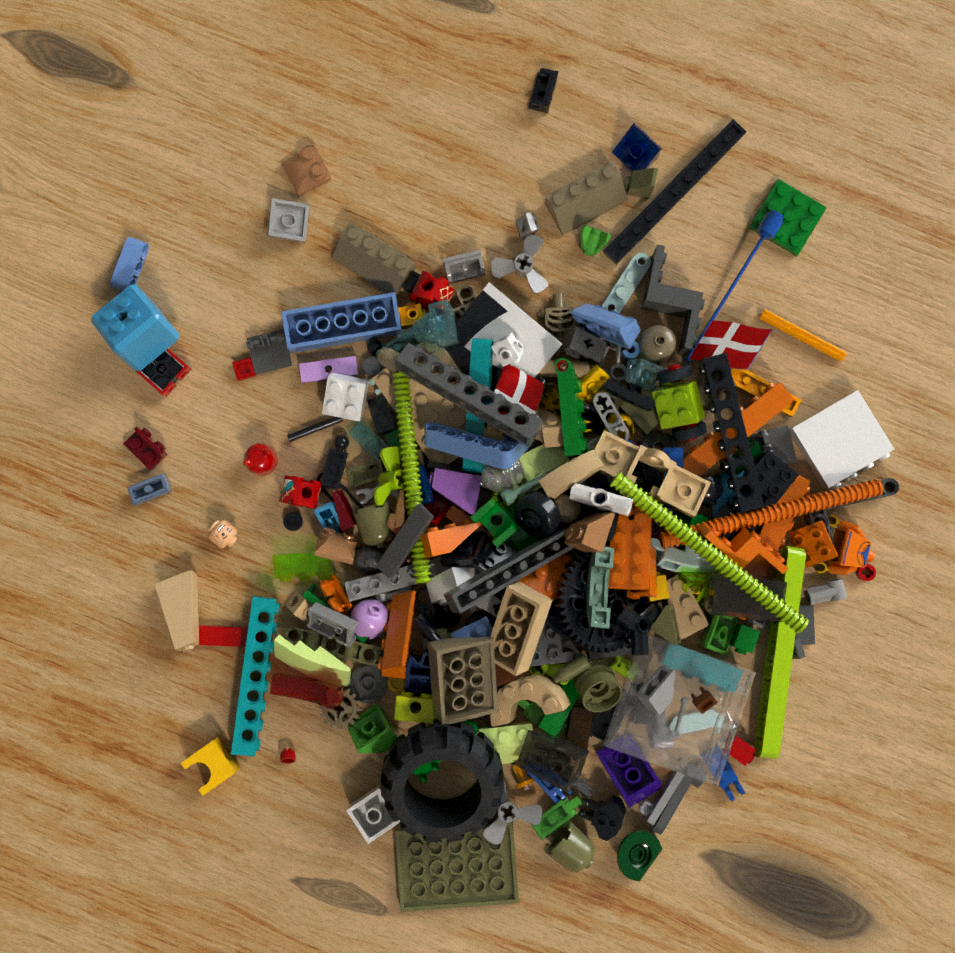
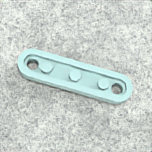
[602,253,651,314]

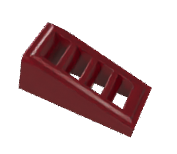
[332,490,356,532]

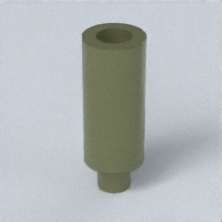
[553,654,592,684]

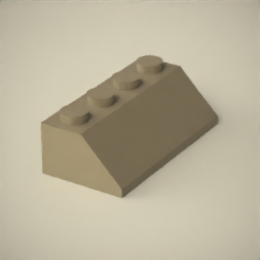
[544,161,628,235]
[332,221,416,297]

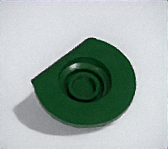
[617,830,662,882]

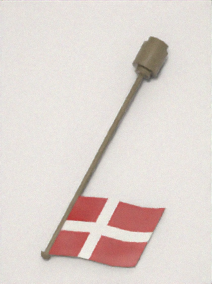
[377,347,543,425]

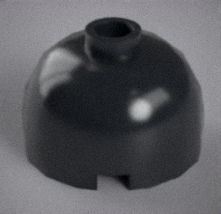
[701,473,724,508]

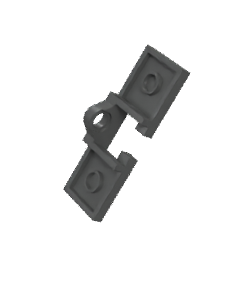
[530,621,632,666]

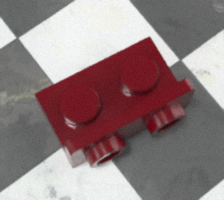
[123,426,168,471]

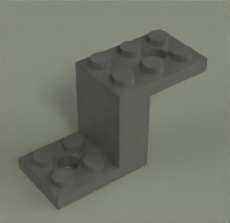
[641,244,705,356]

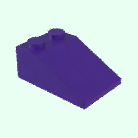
[596,732,662,808]

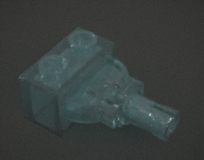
[397,299,458,348]

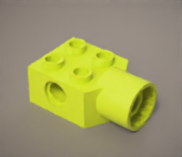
[394,689,435,724]

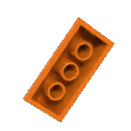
[378,591,416,679]

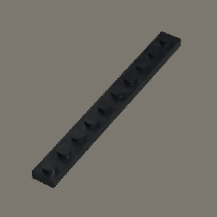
[603,119,747,265]

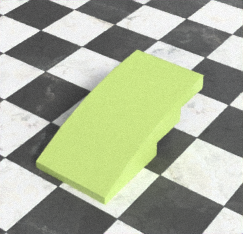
[274,635,351,687]

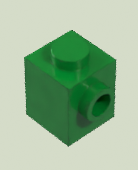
[730,624,760,655]

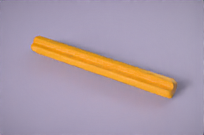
[759,309,847,361]

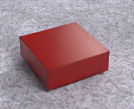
[232,357,256,381]

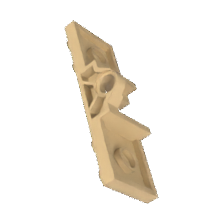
[594,430,711,518]

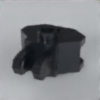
[579,796,626,841]

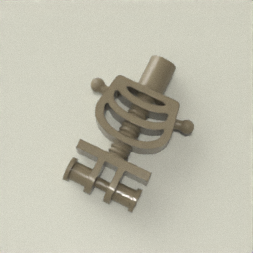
[537,293,577,356]

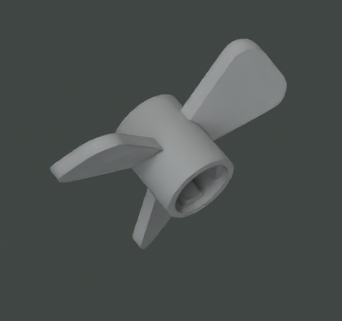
[491,234,548,294]
[483,781,542,845]

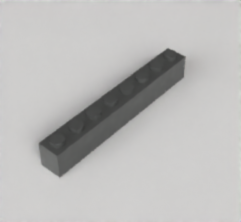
[443,519,581,614]

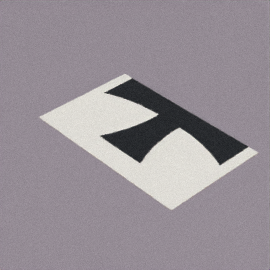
[441,282,562,460]

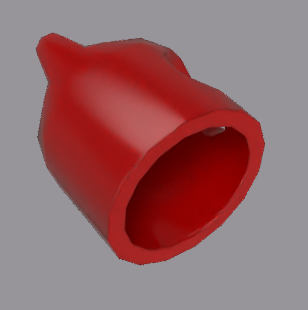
[243,443,278,476]

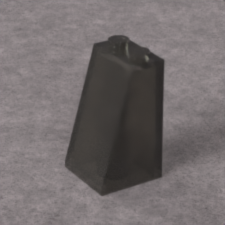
[705,572,787,622]

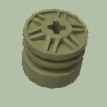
[573,659,622,712]

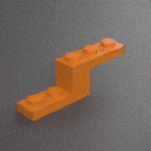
[697,522,788,574]

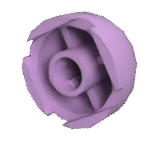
[350,599,389,639]

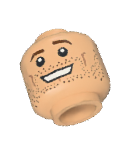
[208,520,237,549]

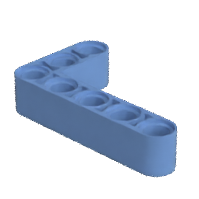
[424,422,528,469]

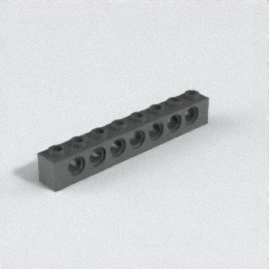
[395,343,543,447]

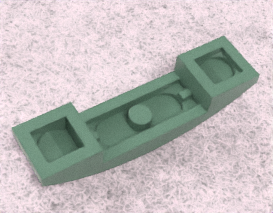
[586,547,614,629]

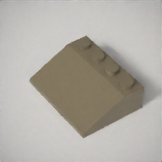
[428,637,498,725]

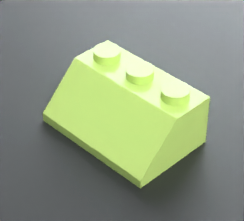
[477,721,535,764]

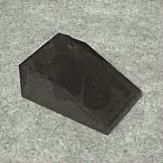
[516,730,589,793]

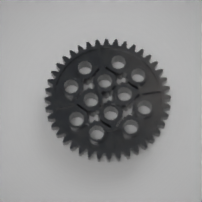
[555,552,648,653]

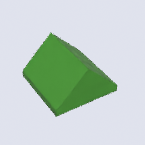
[699,609,740,656]

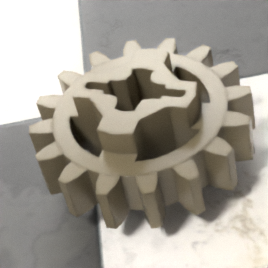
[319,686,363,730]

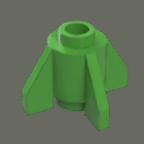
[580,224,611,257]

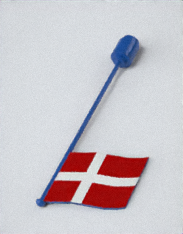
[684,210,784,370]

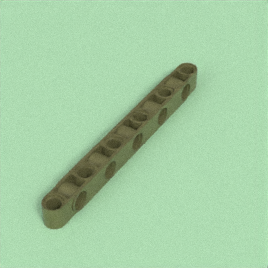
[284,626,423,667]

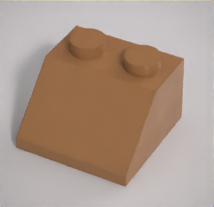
[564,513,615,552]

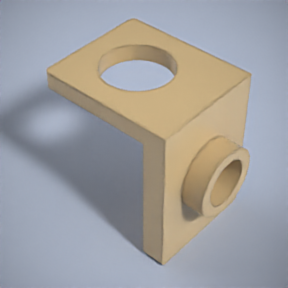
[285,590,313,623]

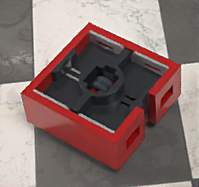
[136,348,192,397]

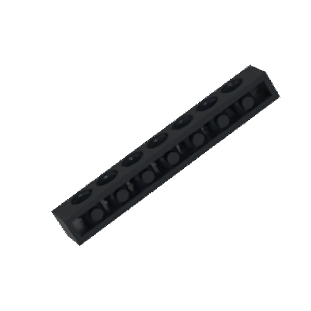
[699,353,765,512]

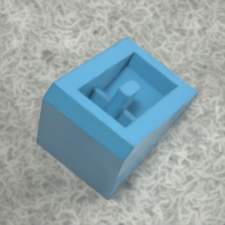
[313,502,342,533]

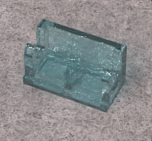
[625,358,667,391]

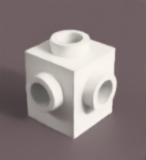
[491,333,524,367]

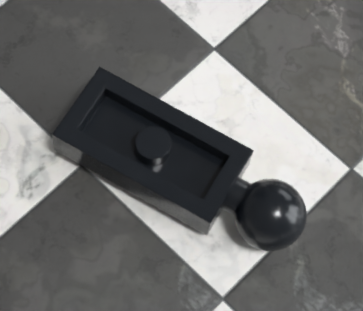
[320,435,349,490]

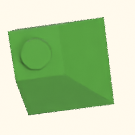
[348,703,399,754]

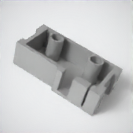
[307,602,358,648]

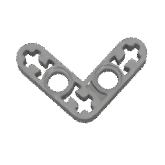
[588,392,630,451]

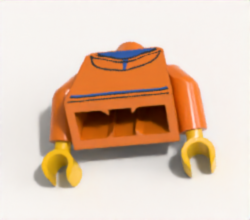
[815,515,875,575]

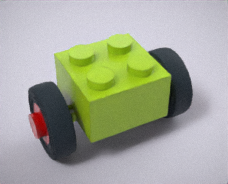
[652,364,707,441]

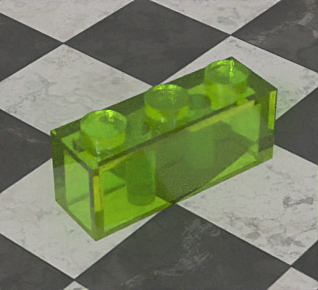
[273,553,335,582]

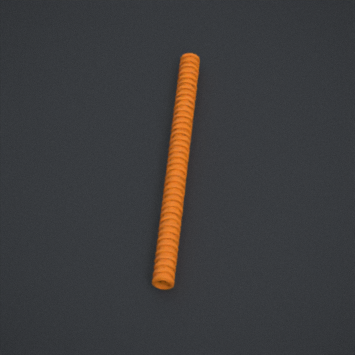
[659,478,883,550]

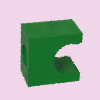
[470,495,520,547]

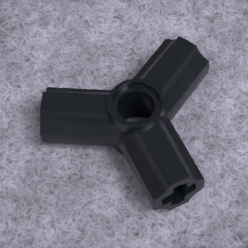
[611,602,662,656]

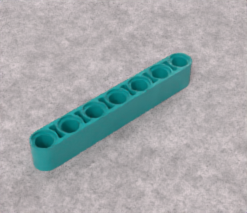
[463,338,494,474]

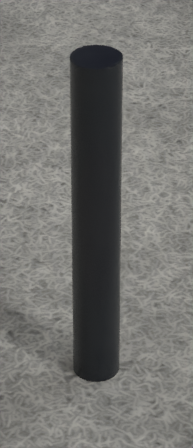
[287,417,343,442]

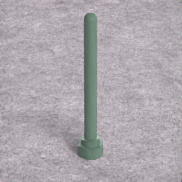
[500,456,578,506]

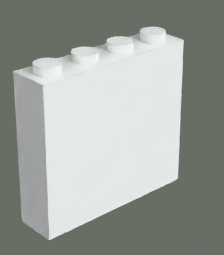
[789,390,894,490]

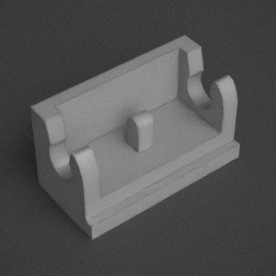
[443,250,485,283]

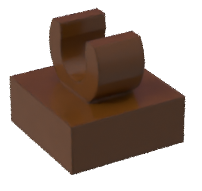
[691,687,718,714]

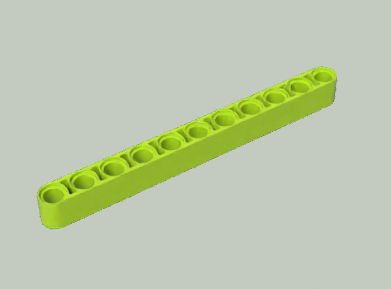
[754,546,806,759]

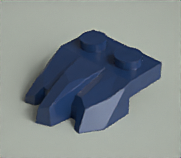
[405,649,432,693]

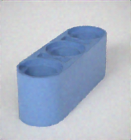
[110,237,149,291]

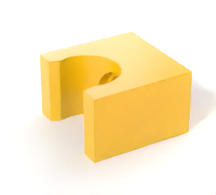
[181,737,240,796]

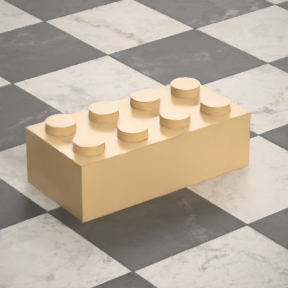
[490,582,552,676]

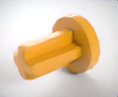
[512,762,535,791]

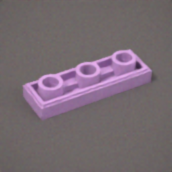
[299,356,359,383]

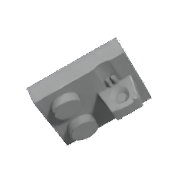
[267,198,309,243]

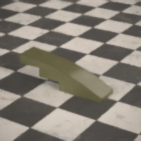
[346,449,427,488]

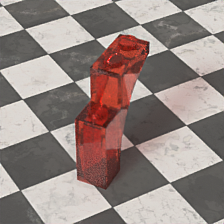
[270,673,344,709]

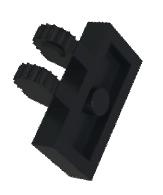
[581,393,615,435]

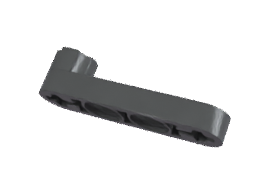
[651,762,706,835]

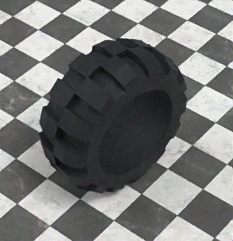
[380,719,504,843]

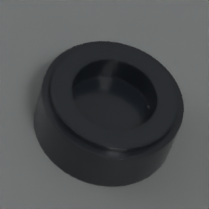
[283,512,303,531]

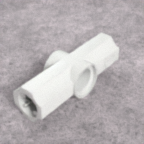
[570,483,633,516]

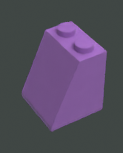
[429,468,482,516]

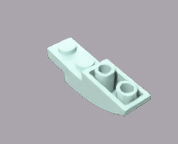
[651,538,716,574]

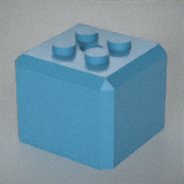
[91,284,179,371]

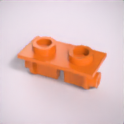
[320,574,352,615]

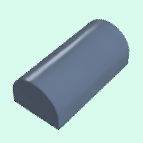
[127,473,172,506]

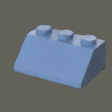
[571,303,641,349]

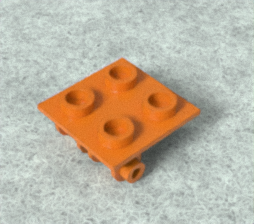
[788,520,838,568]

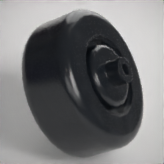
[514,491,561,539]

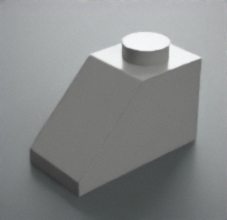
[636,665,675,715]

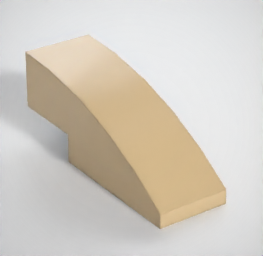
[539,450,604,499]

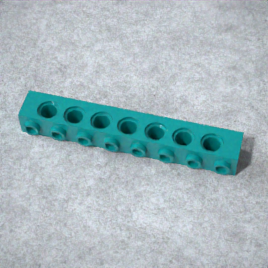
[231,596,279,756]

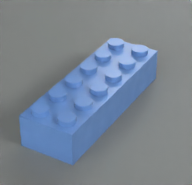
[281,292,403,353]

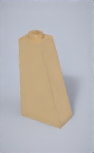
[154,570,199,653]

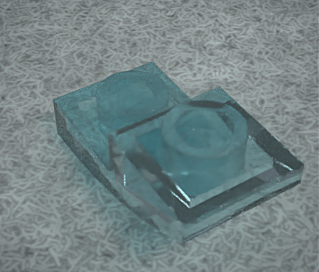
[347,420,390,460]

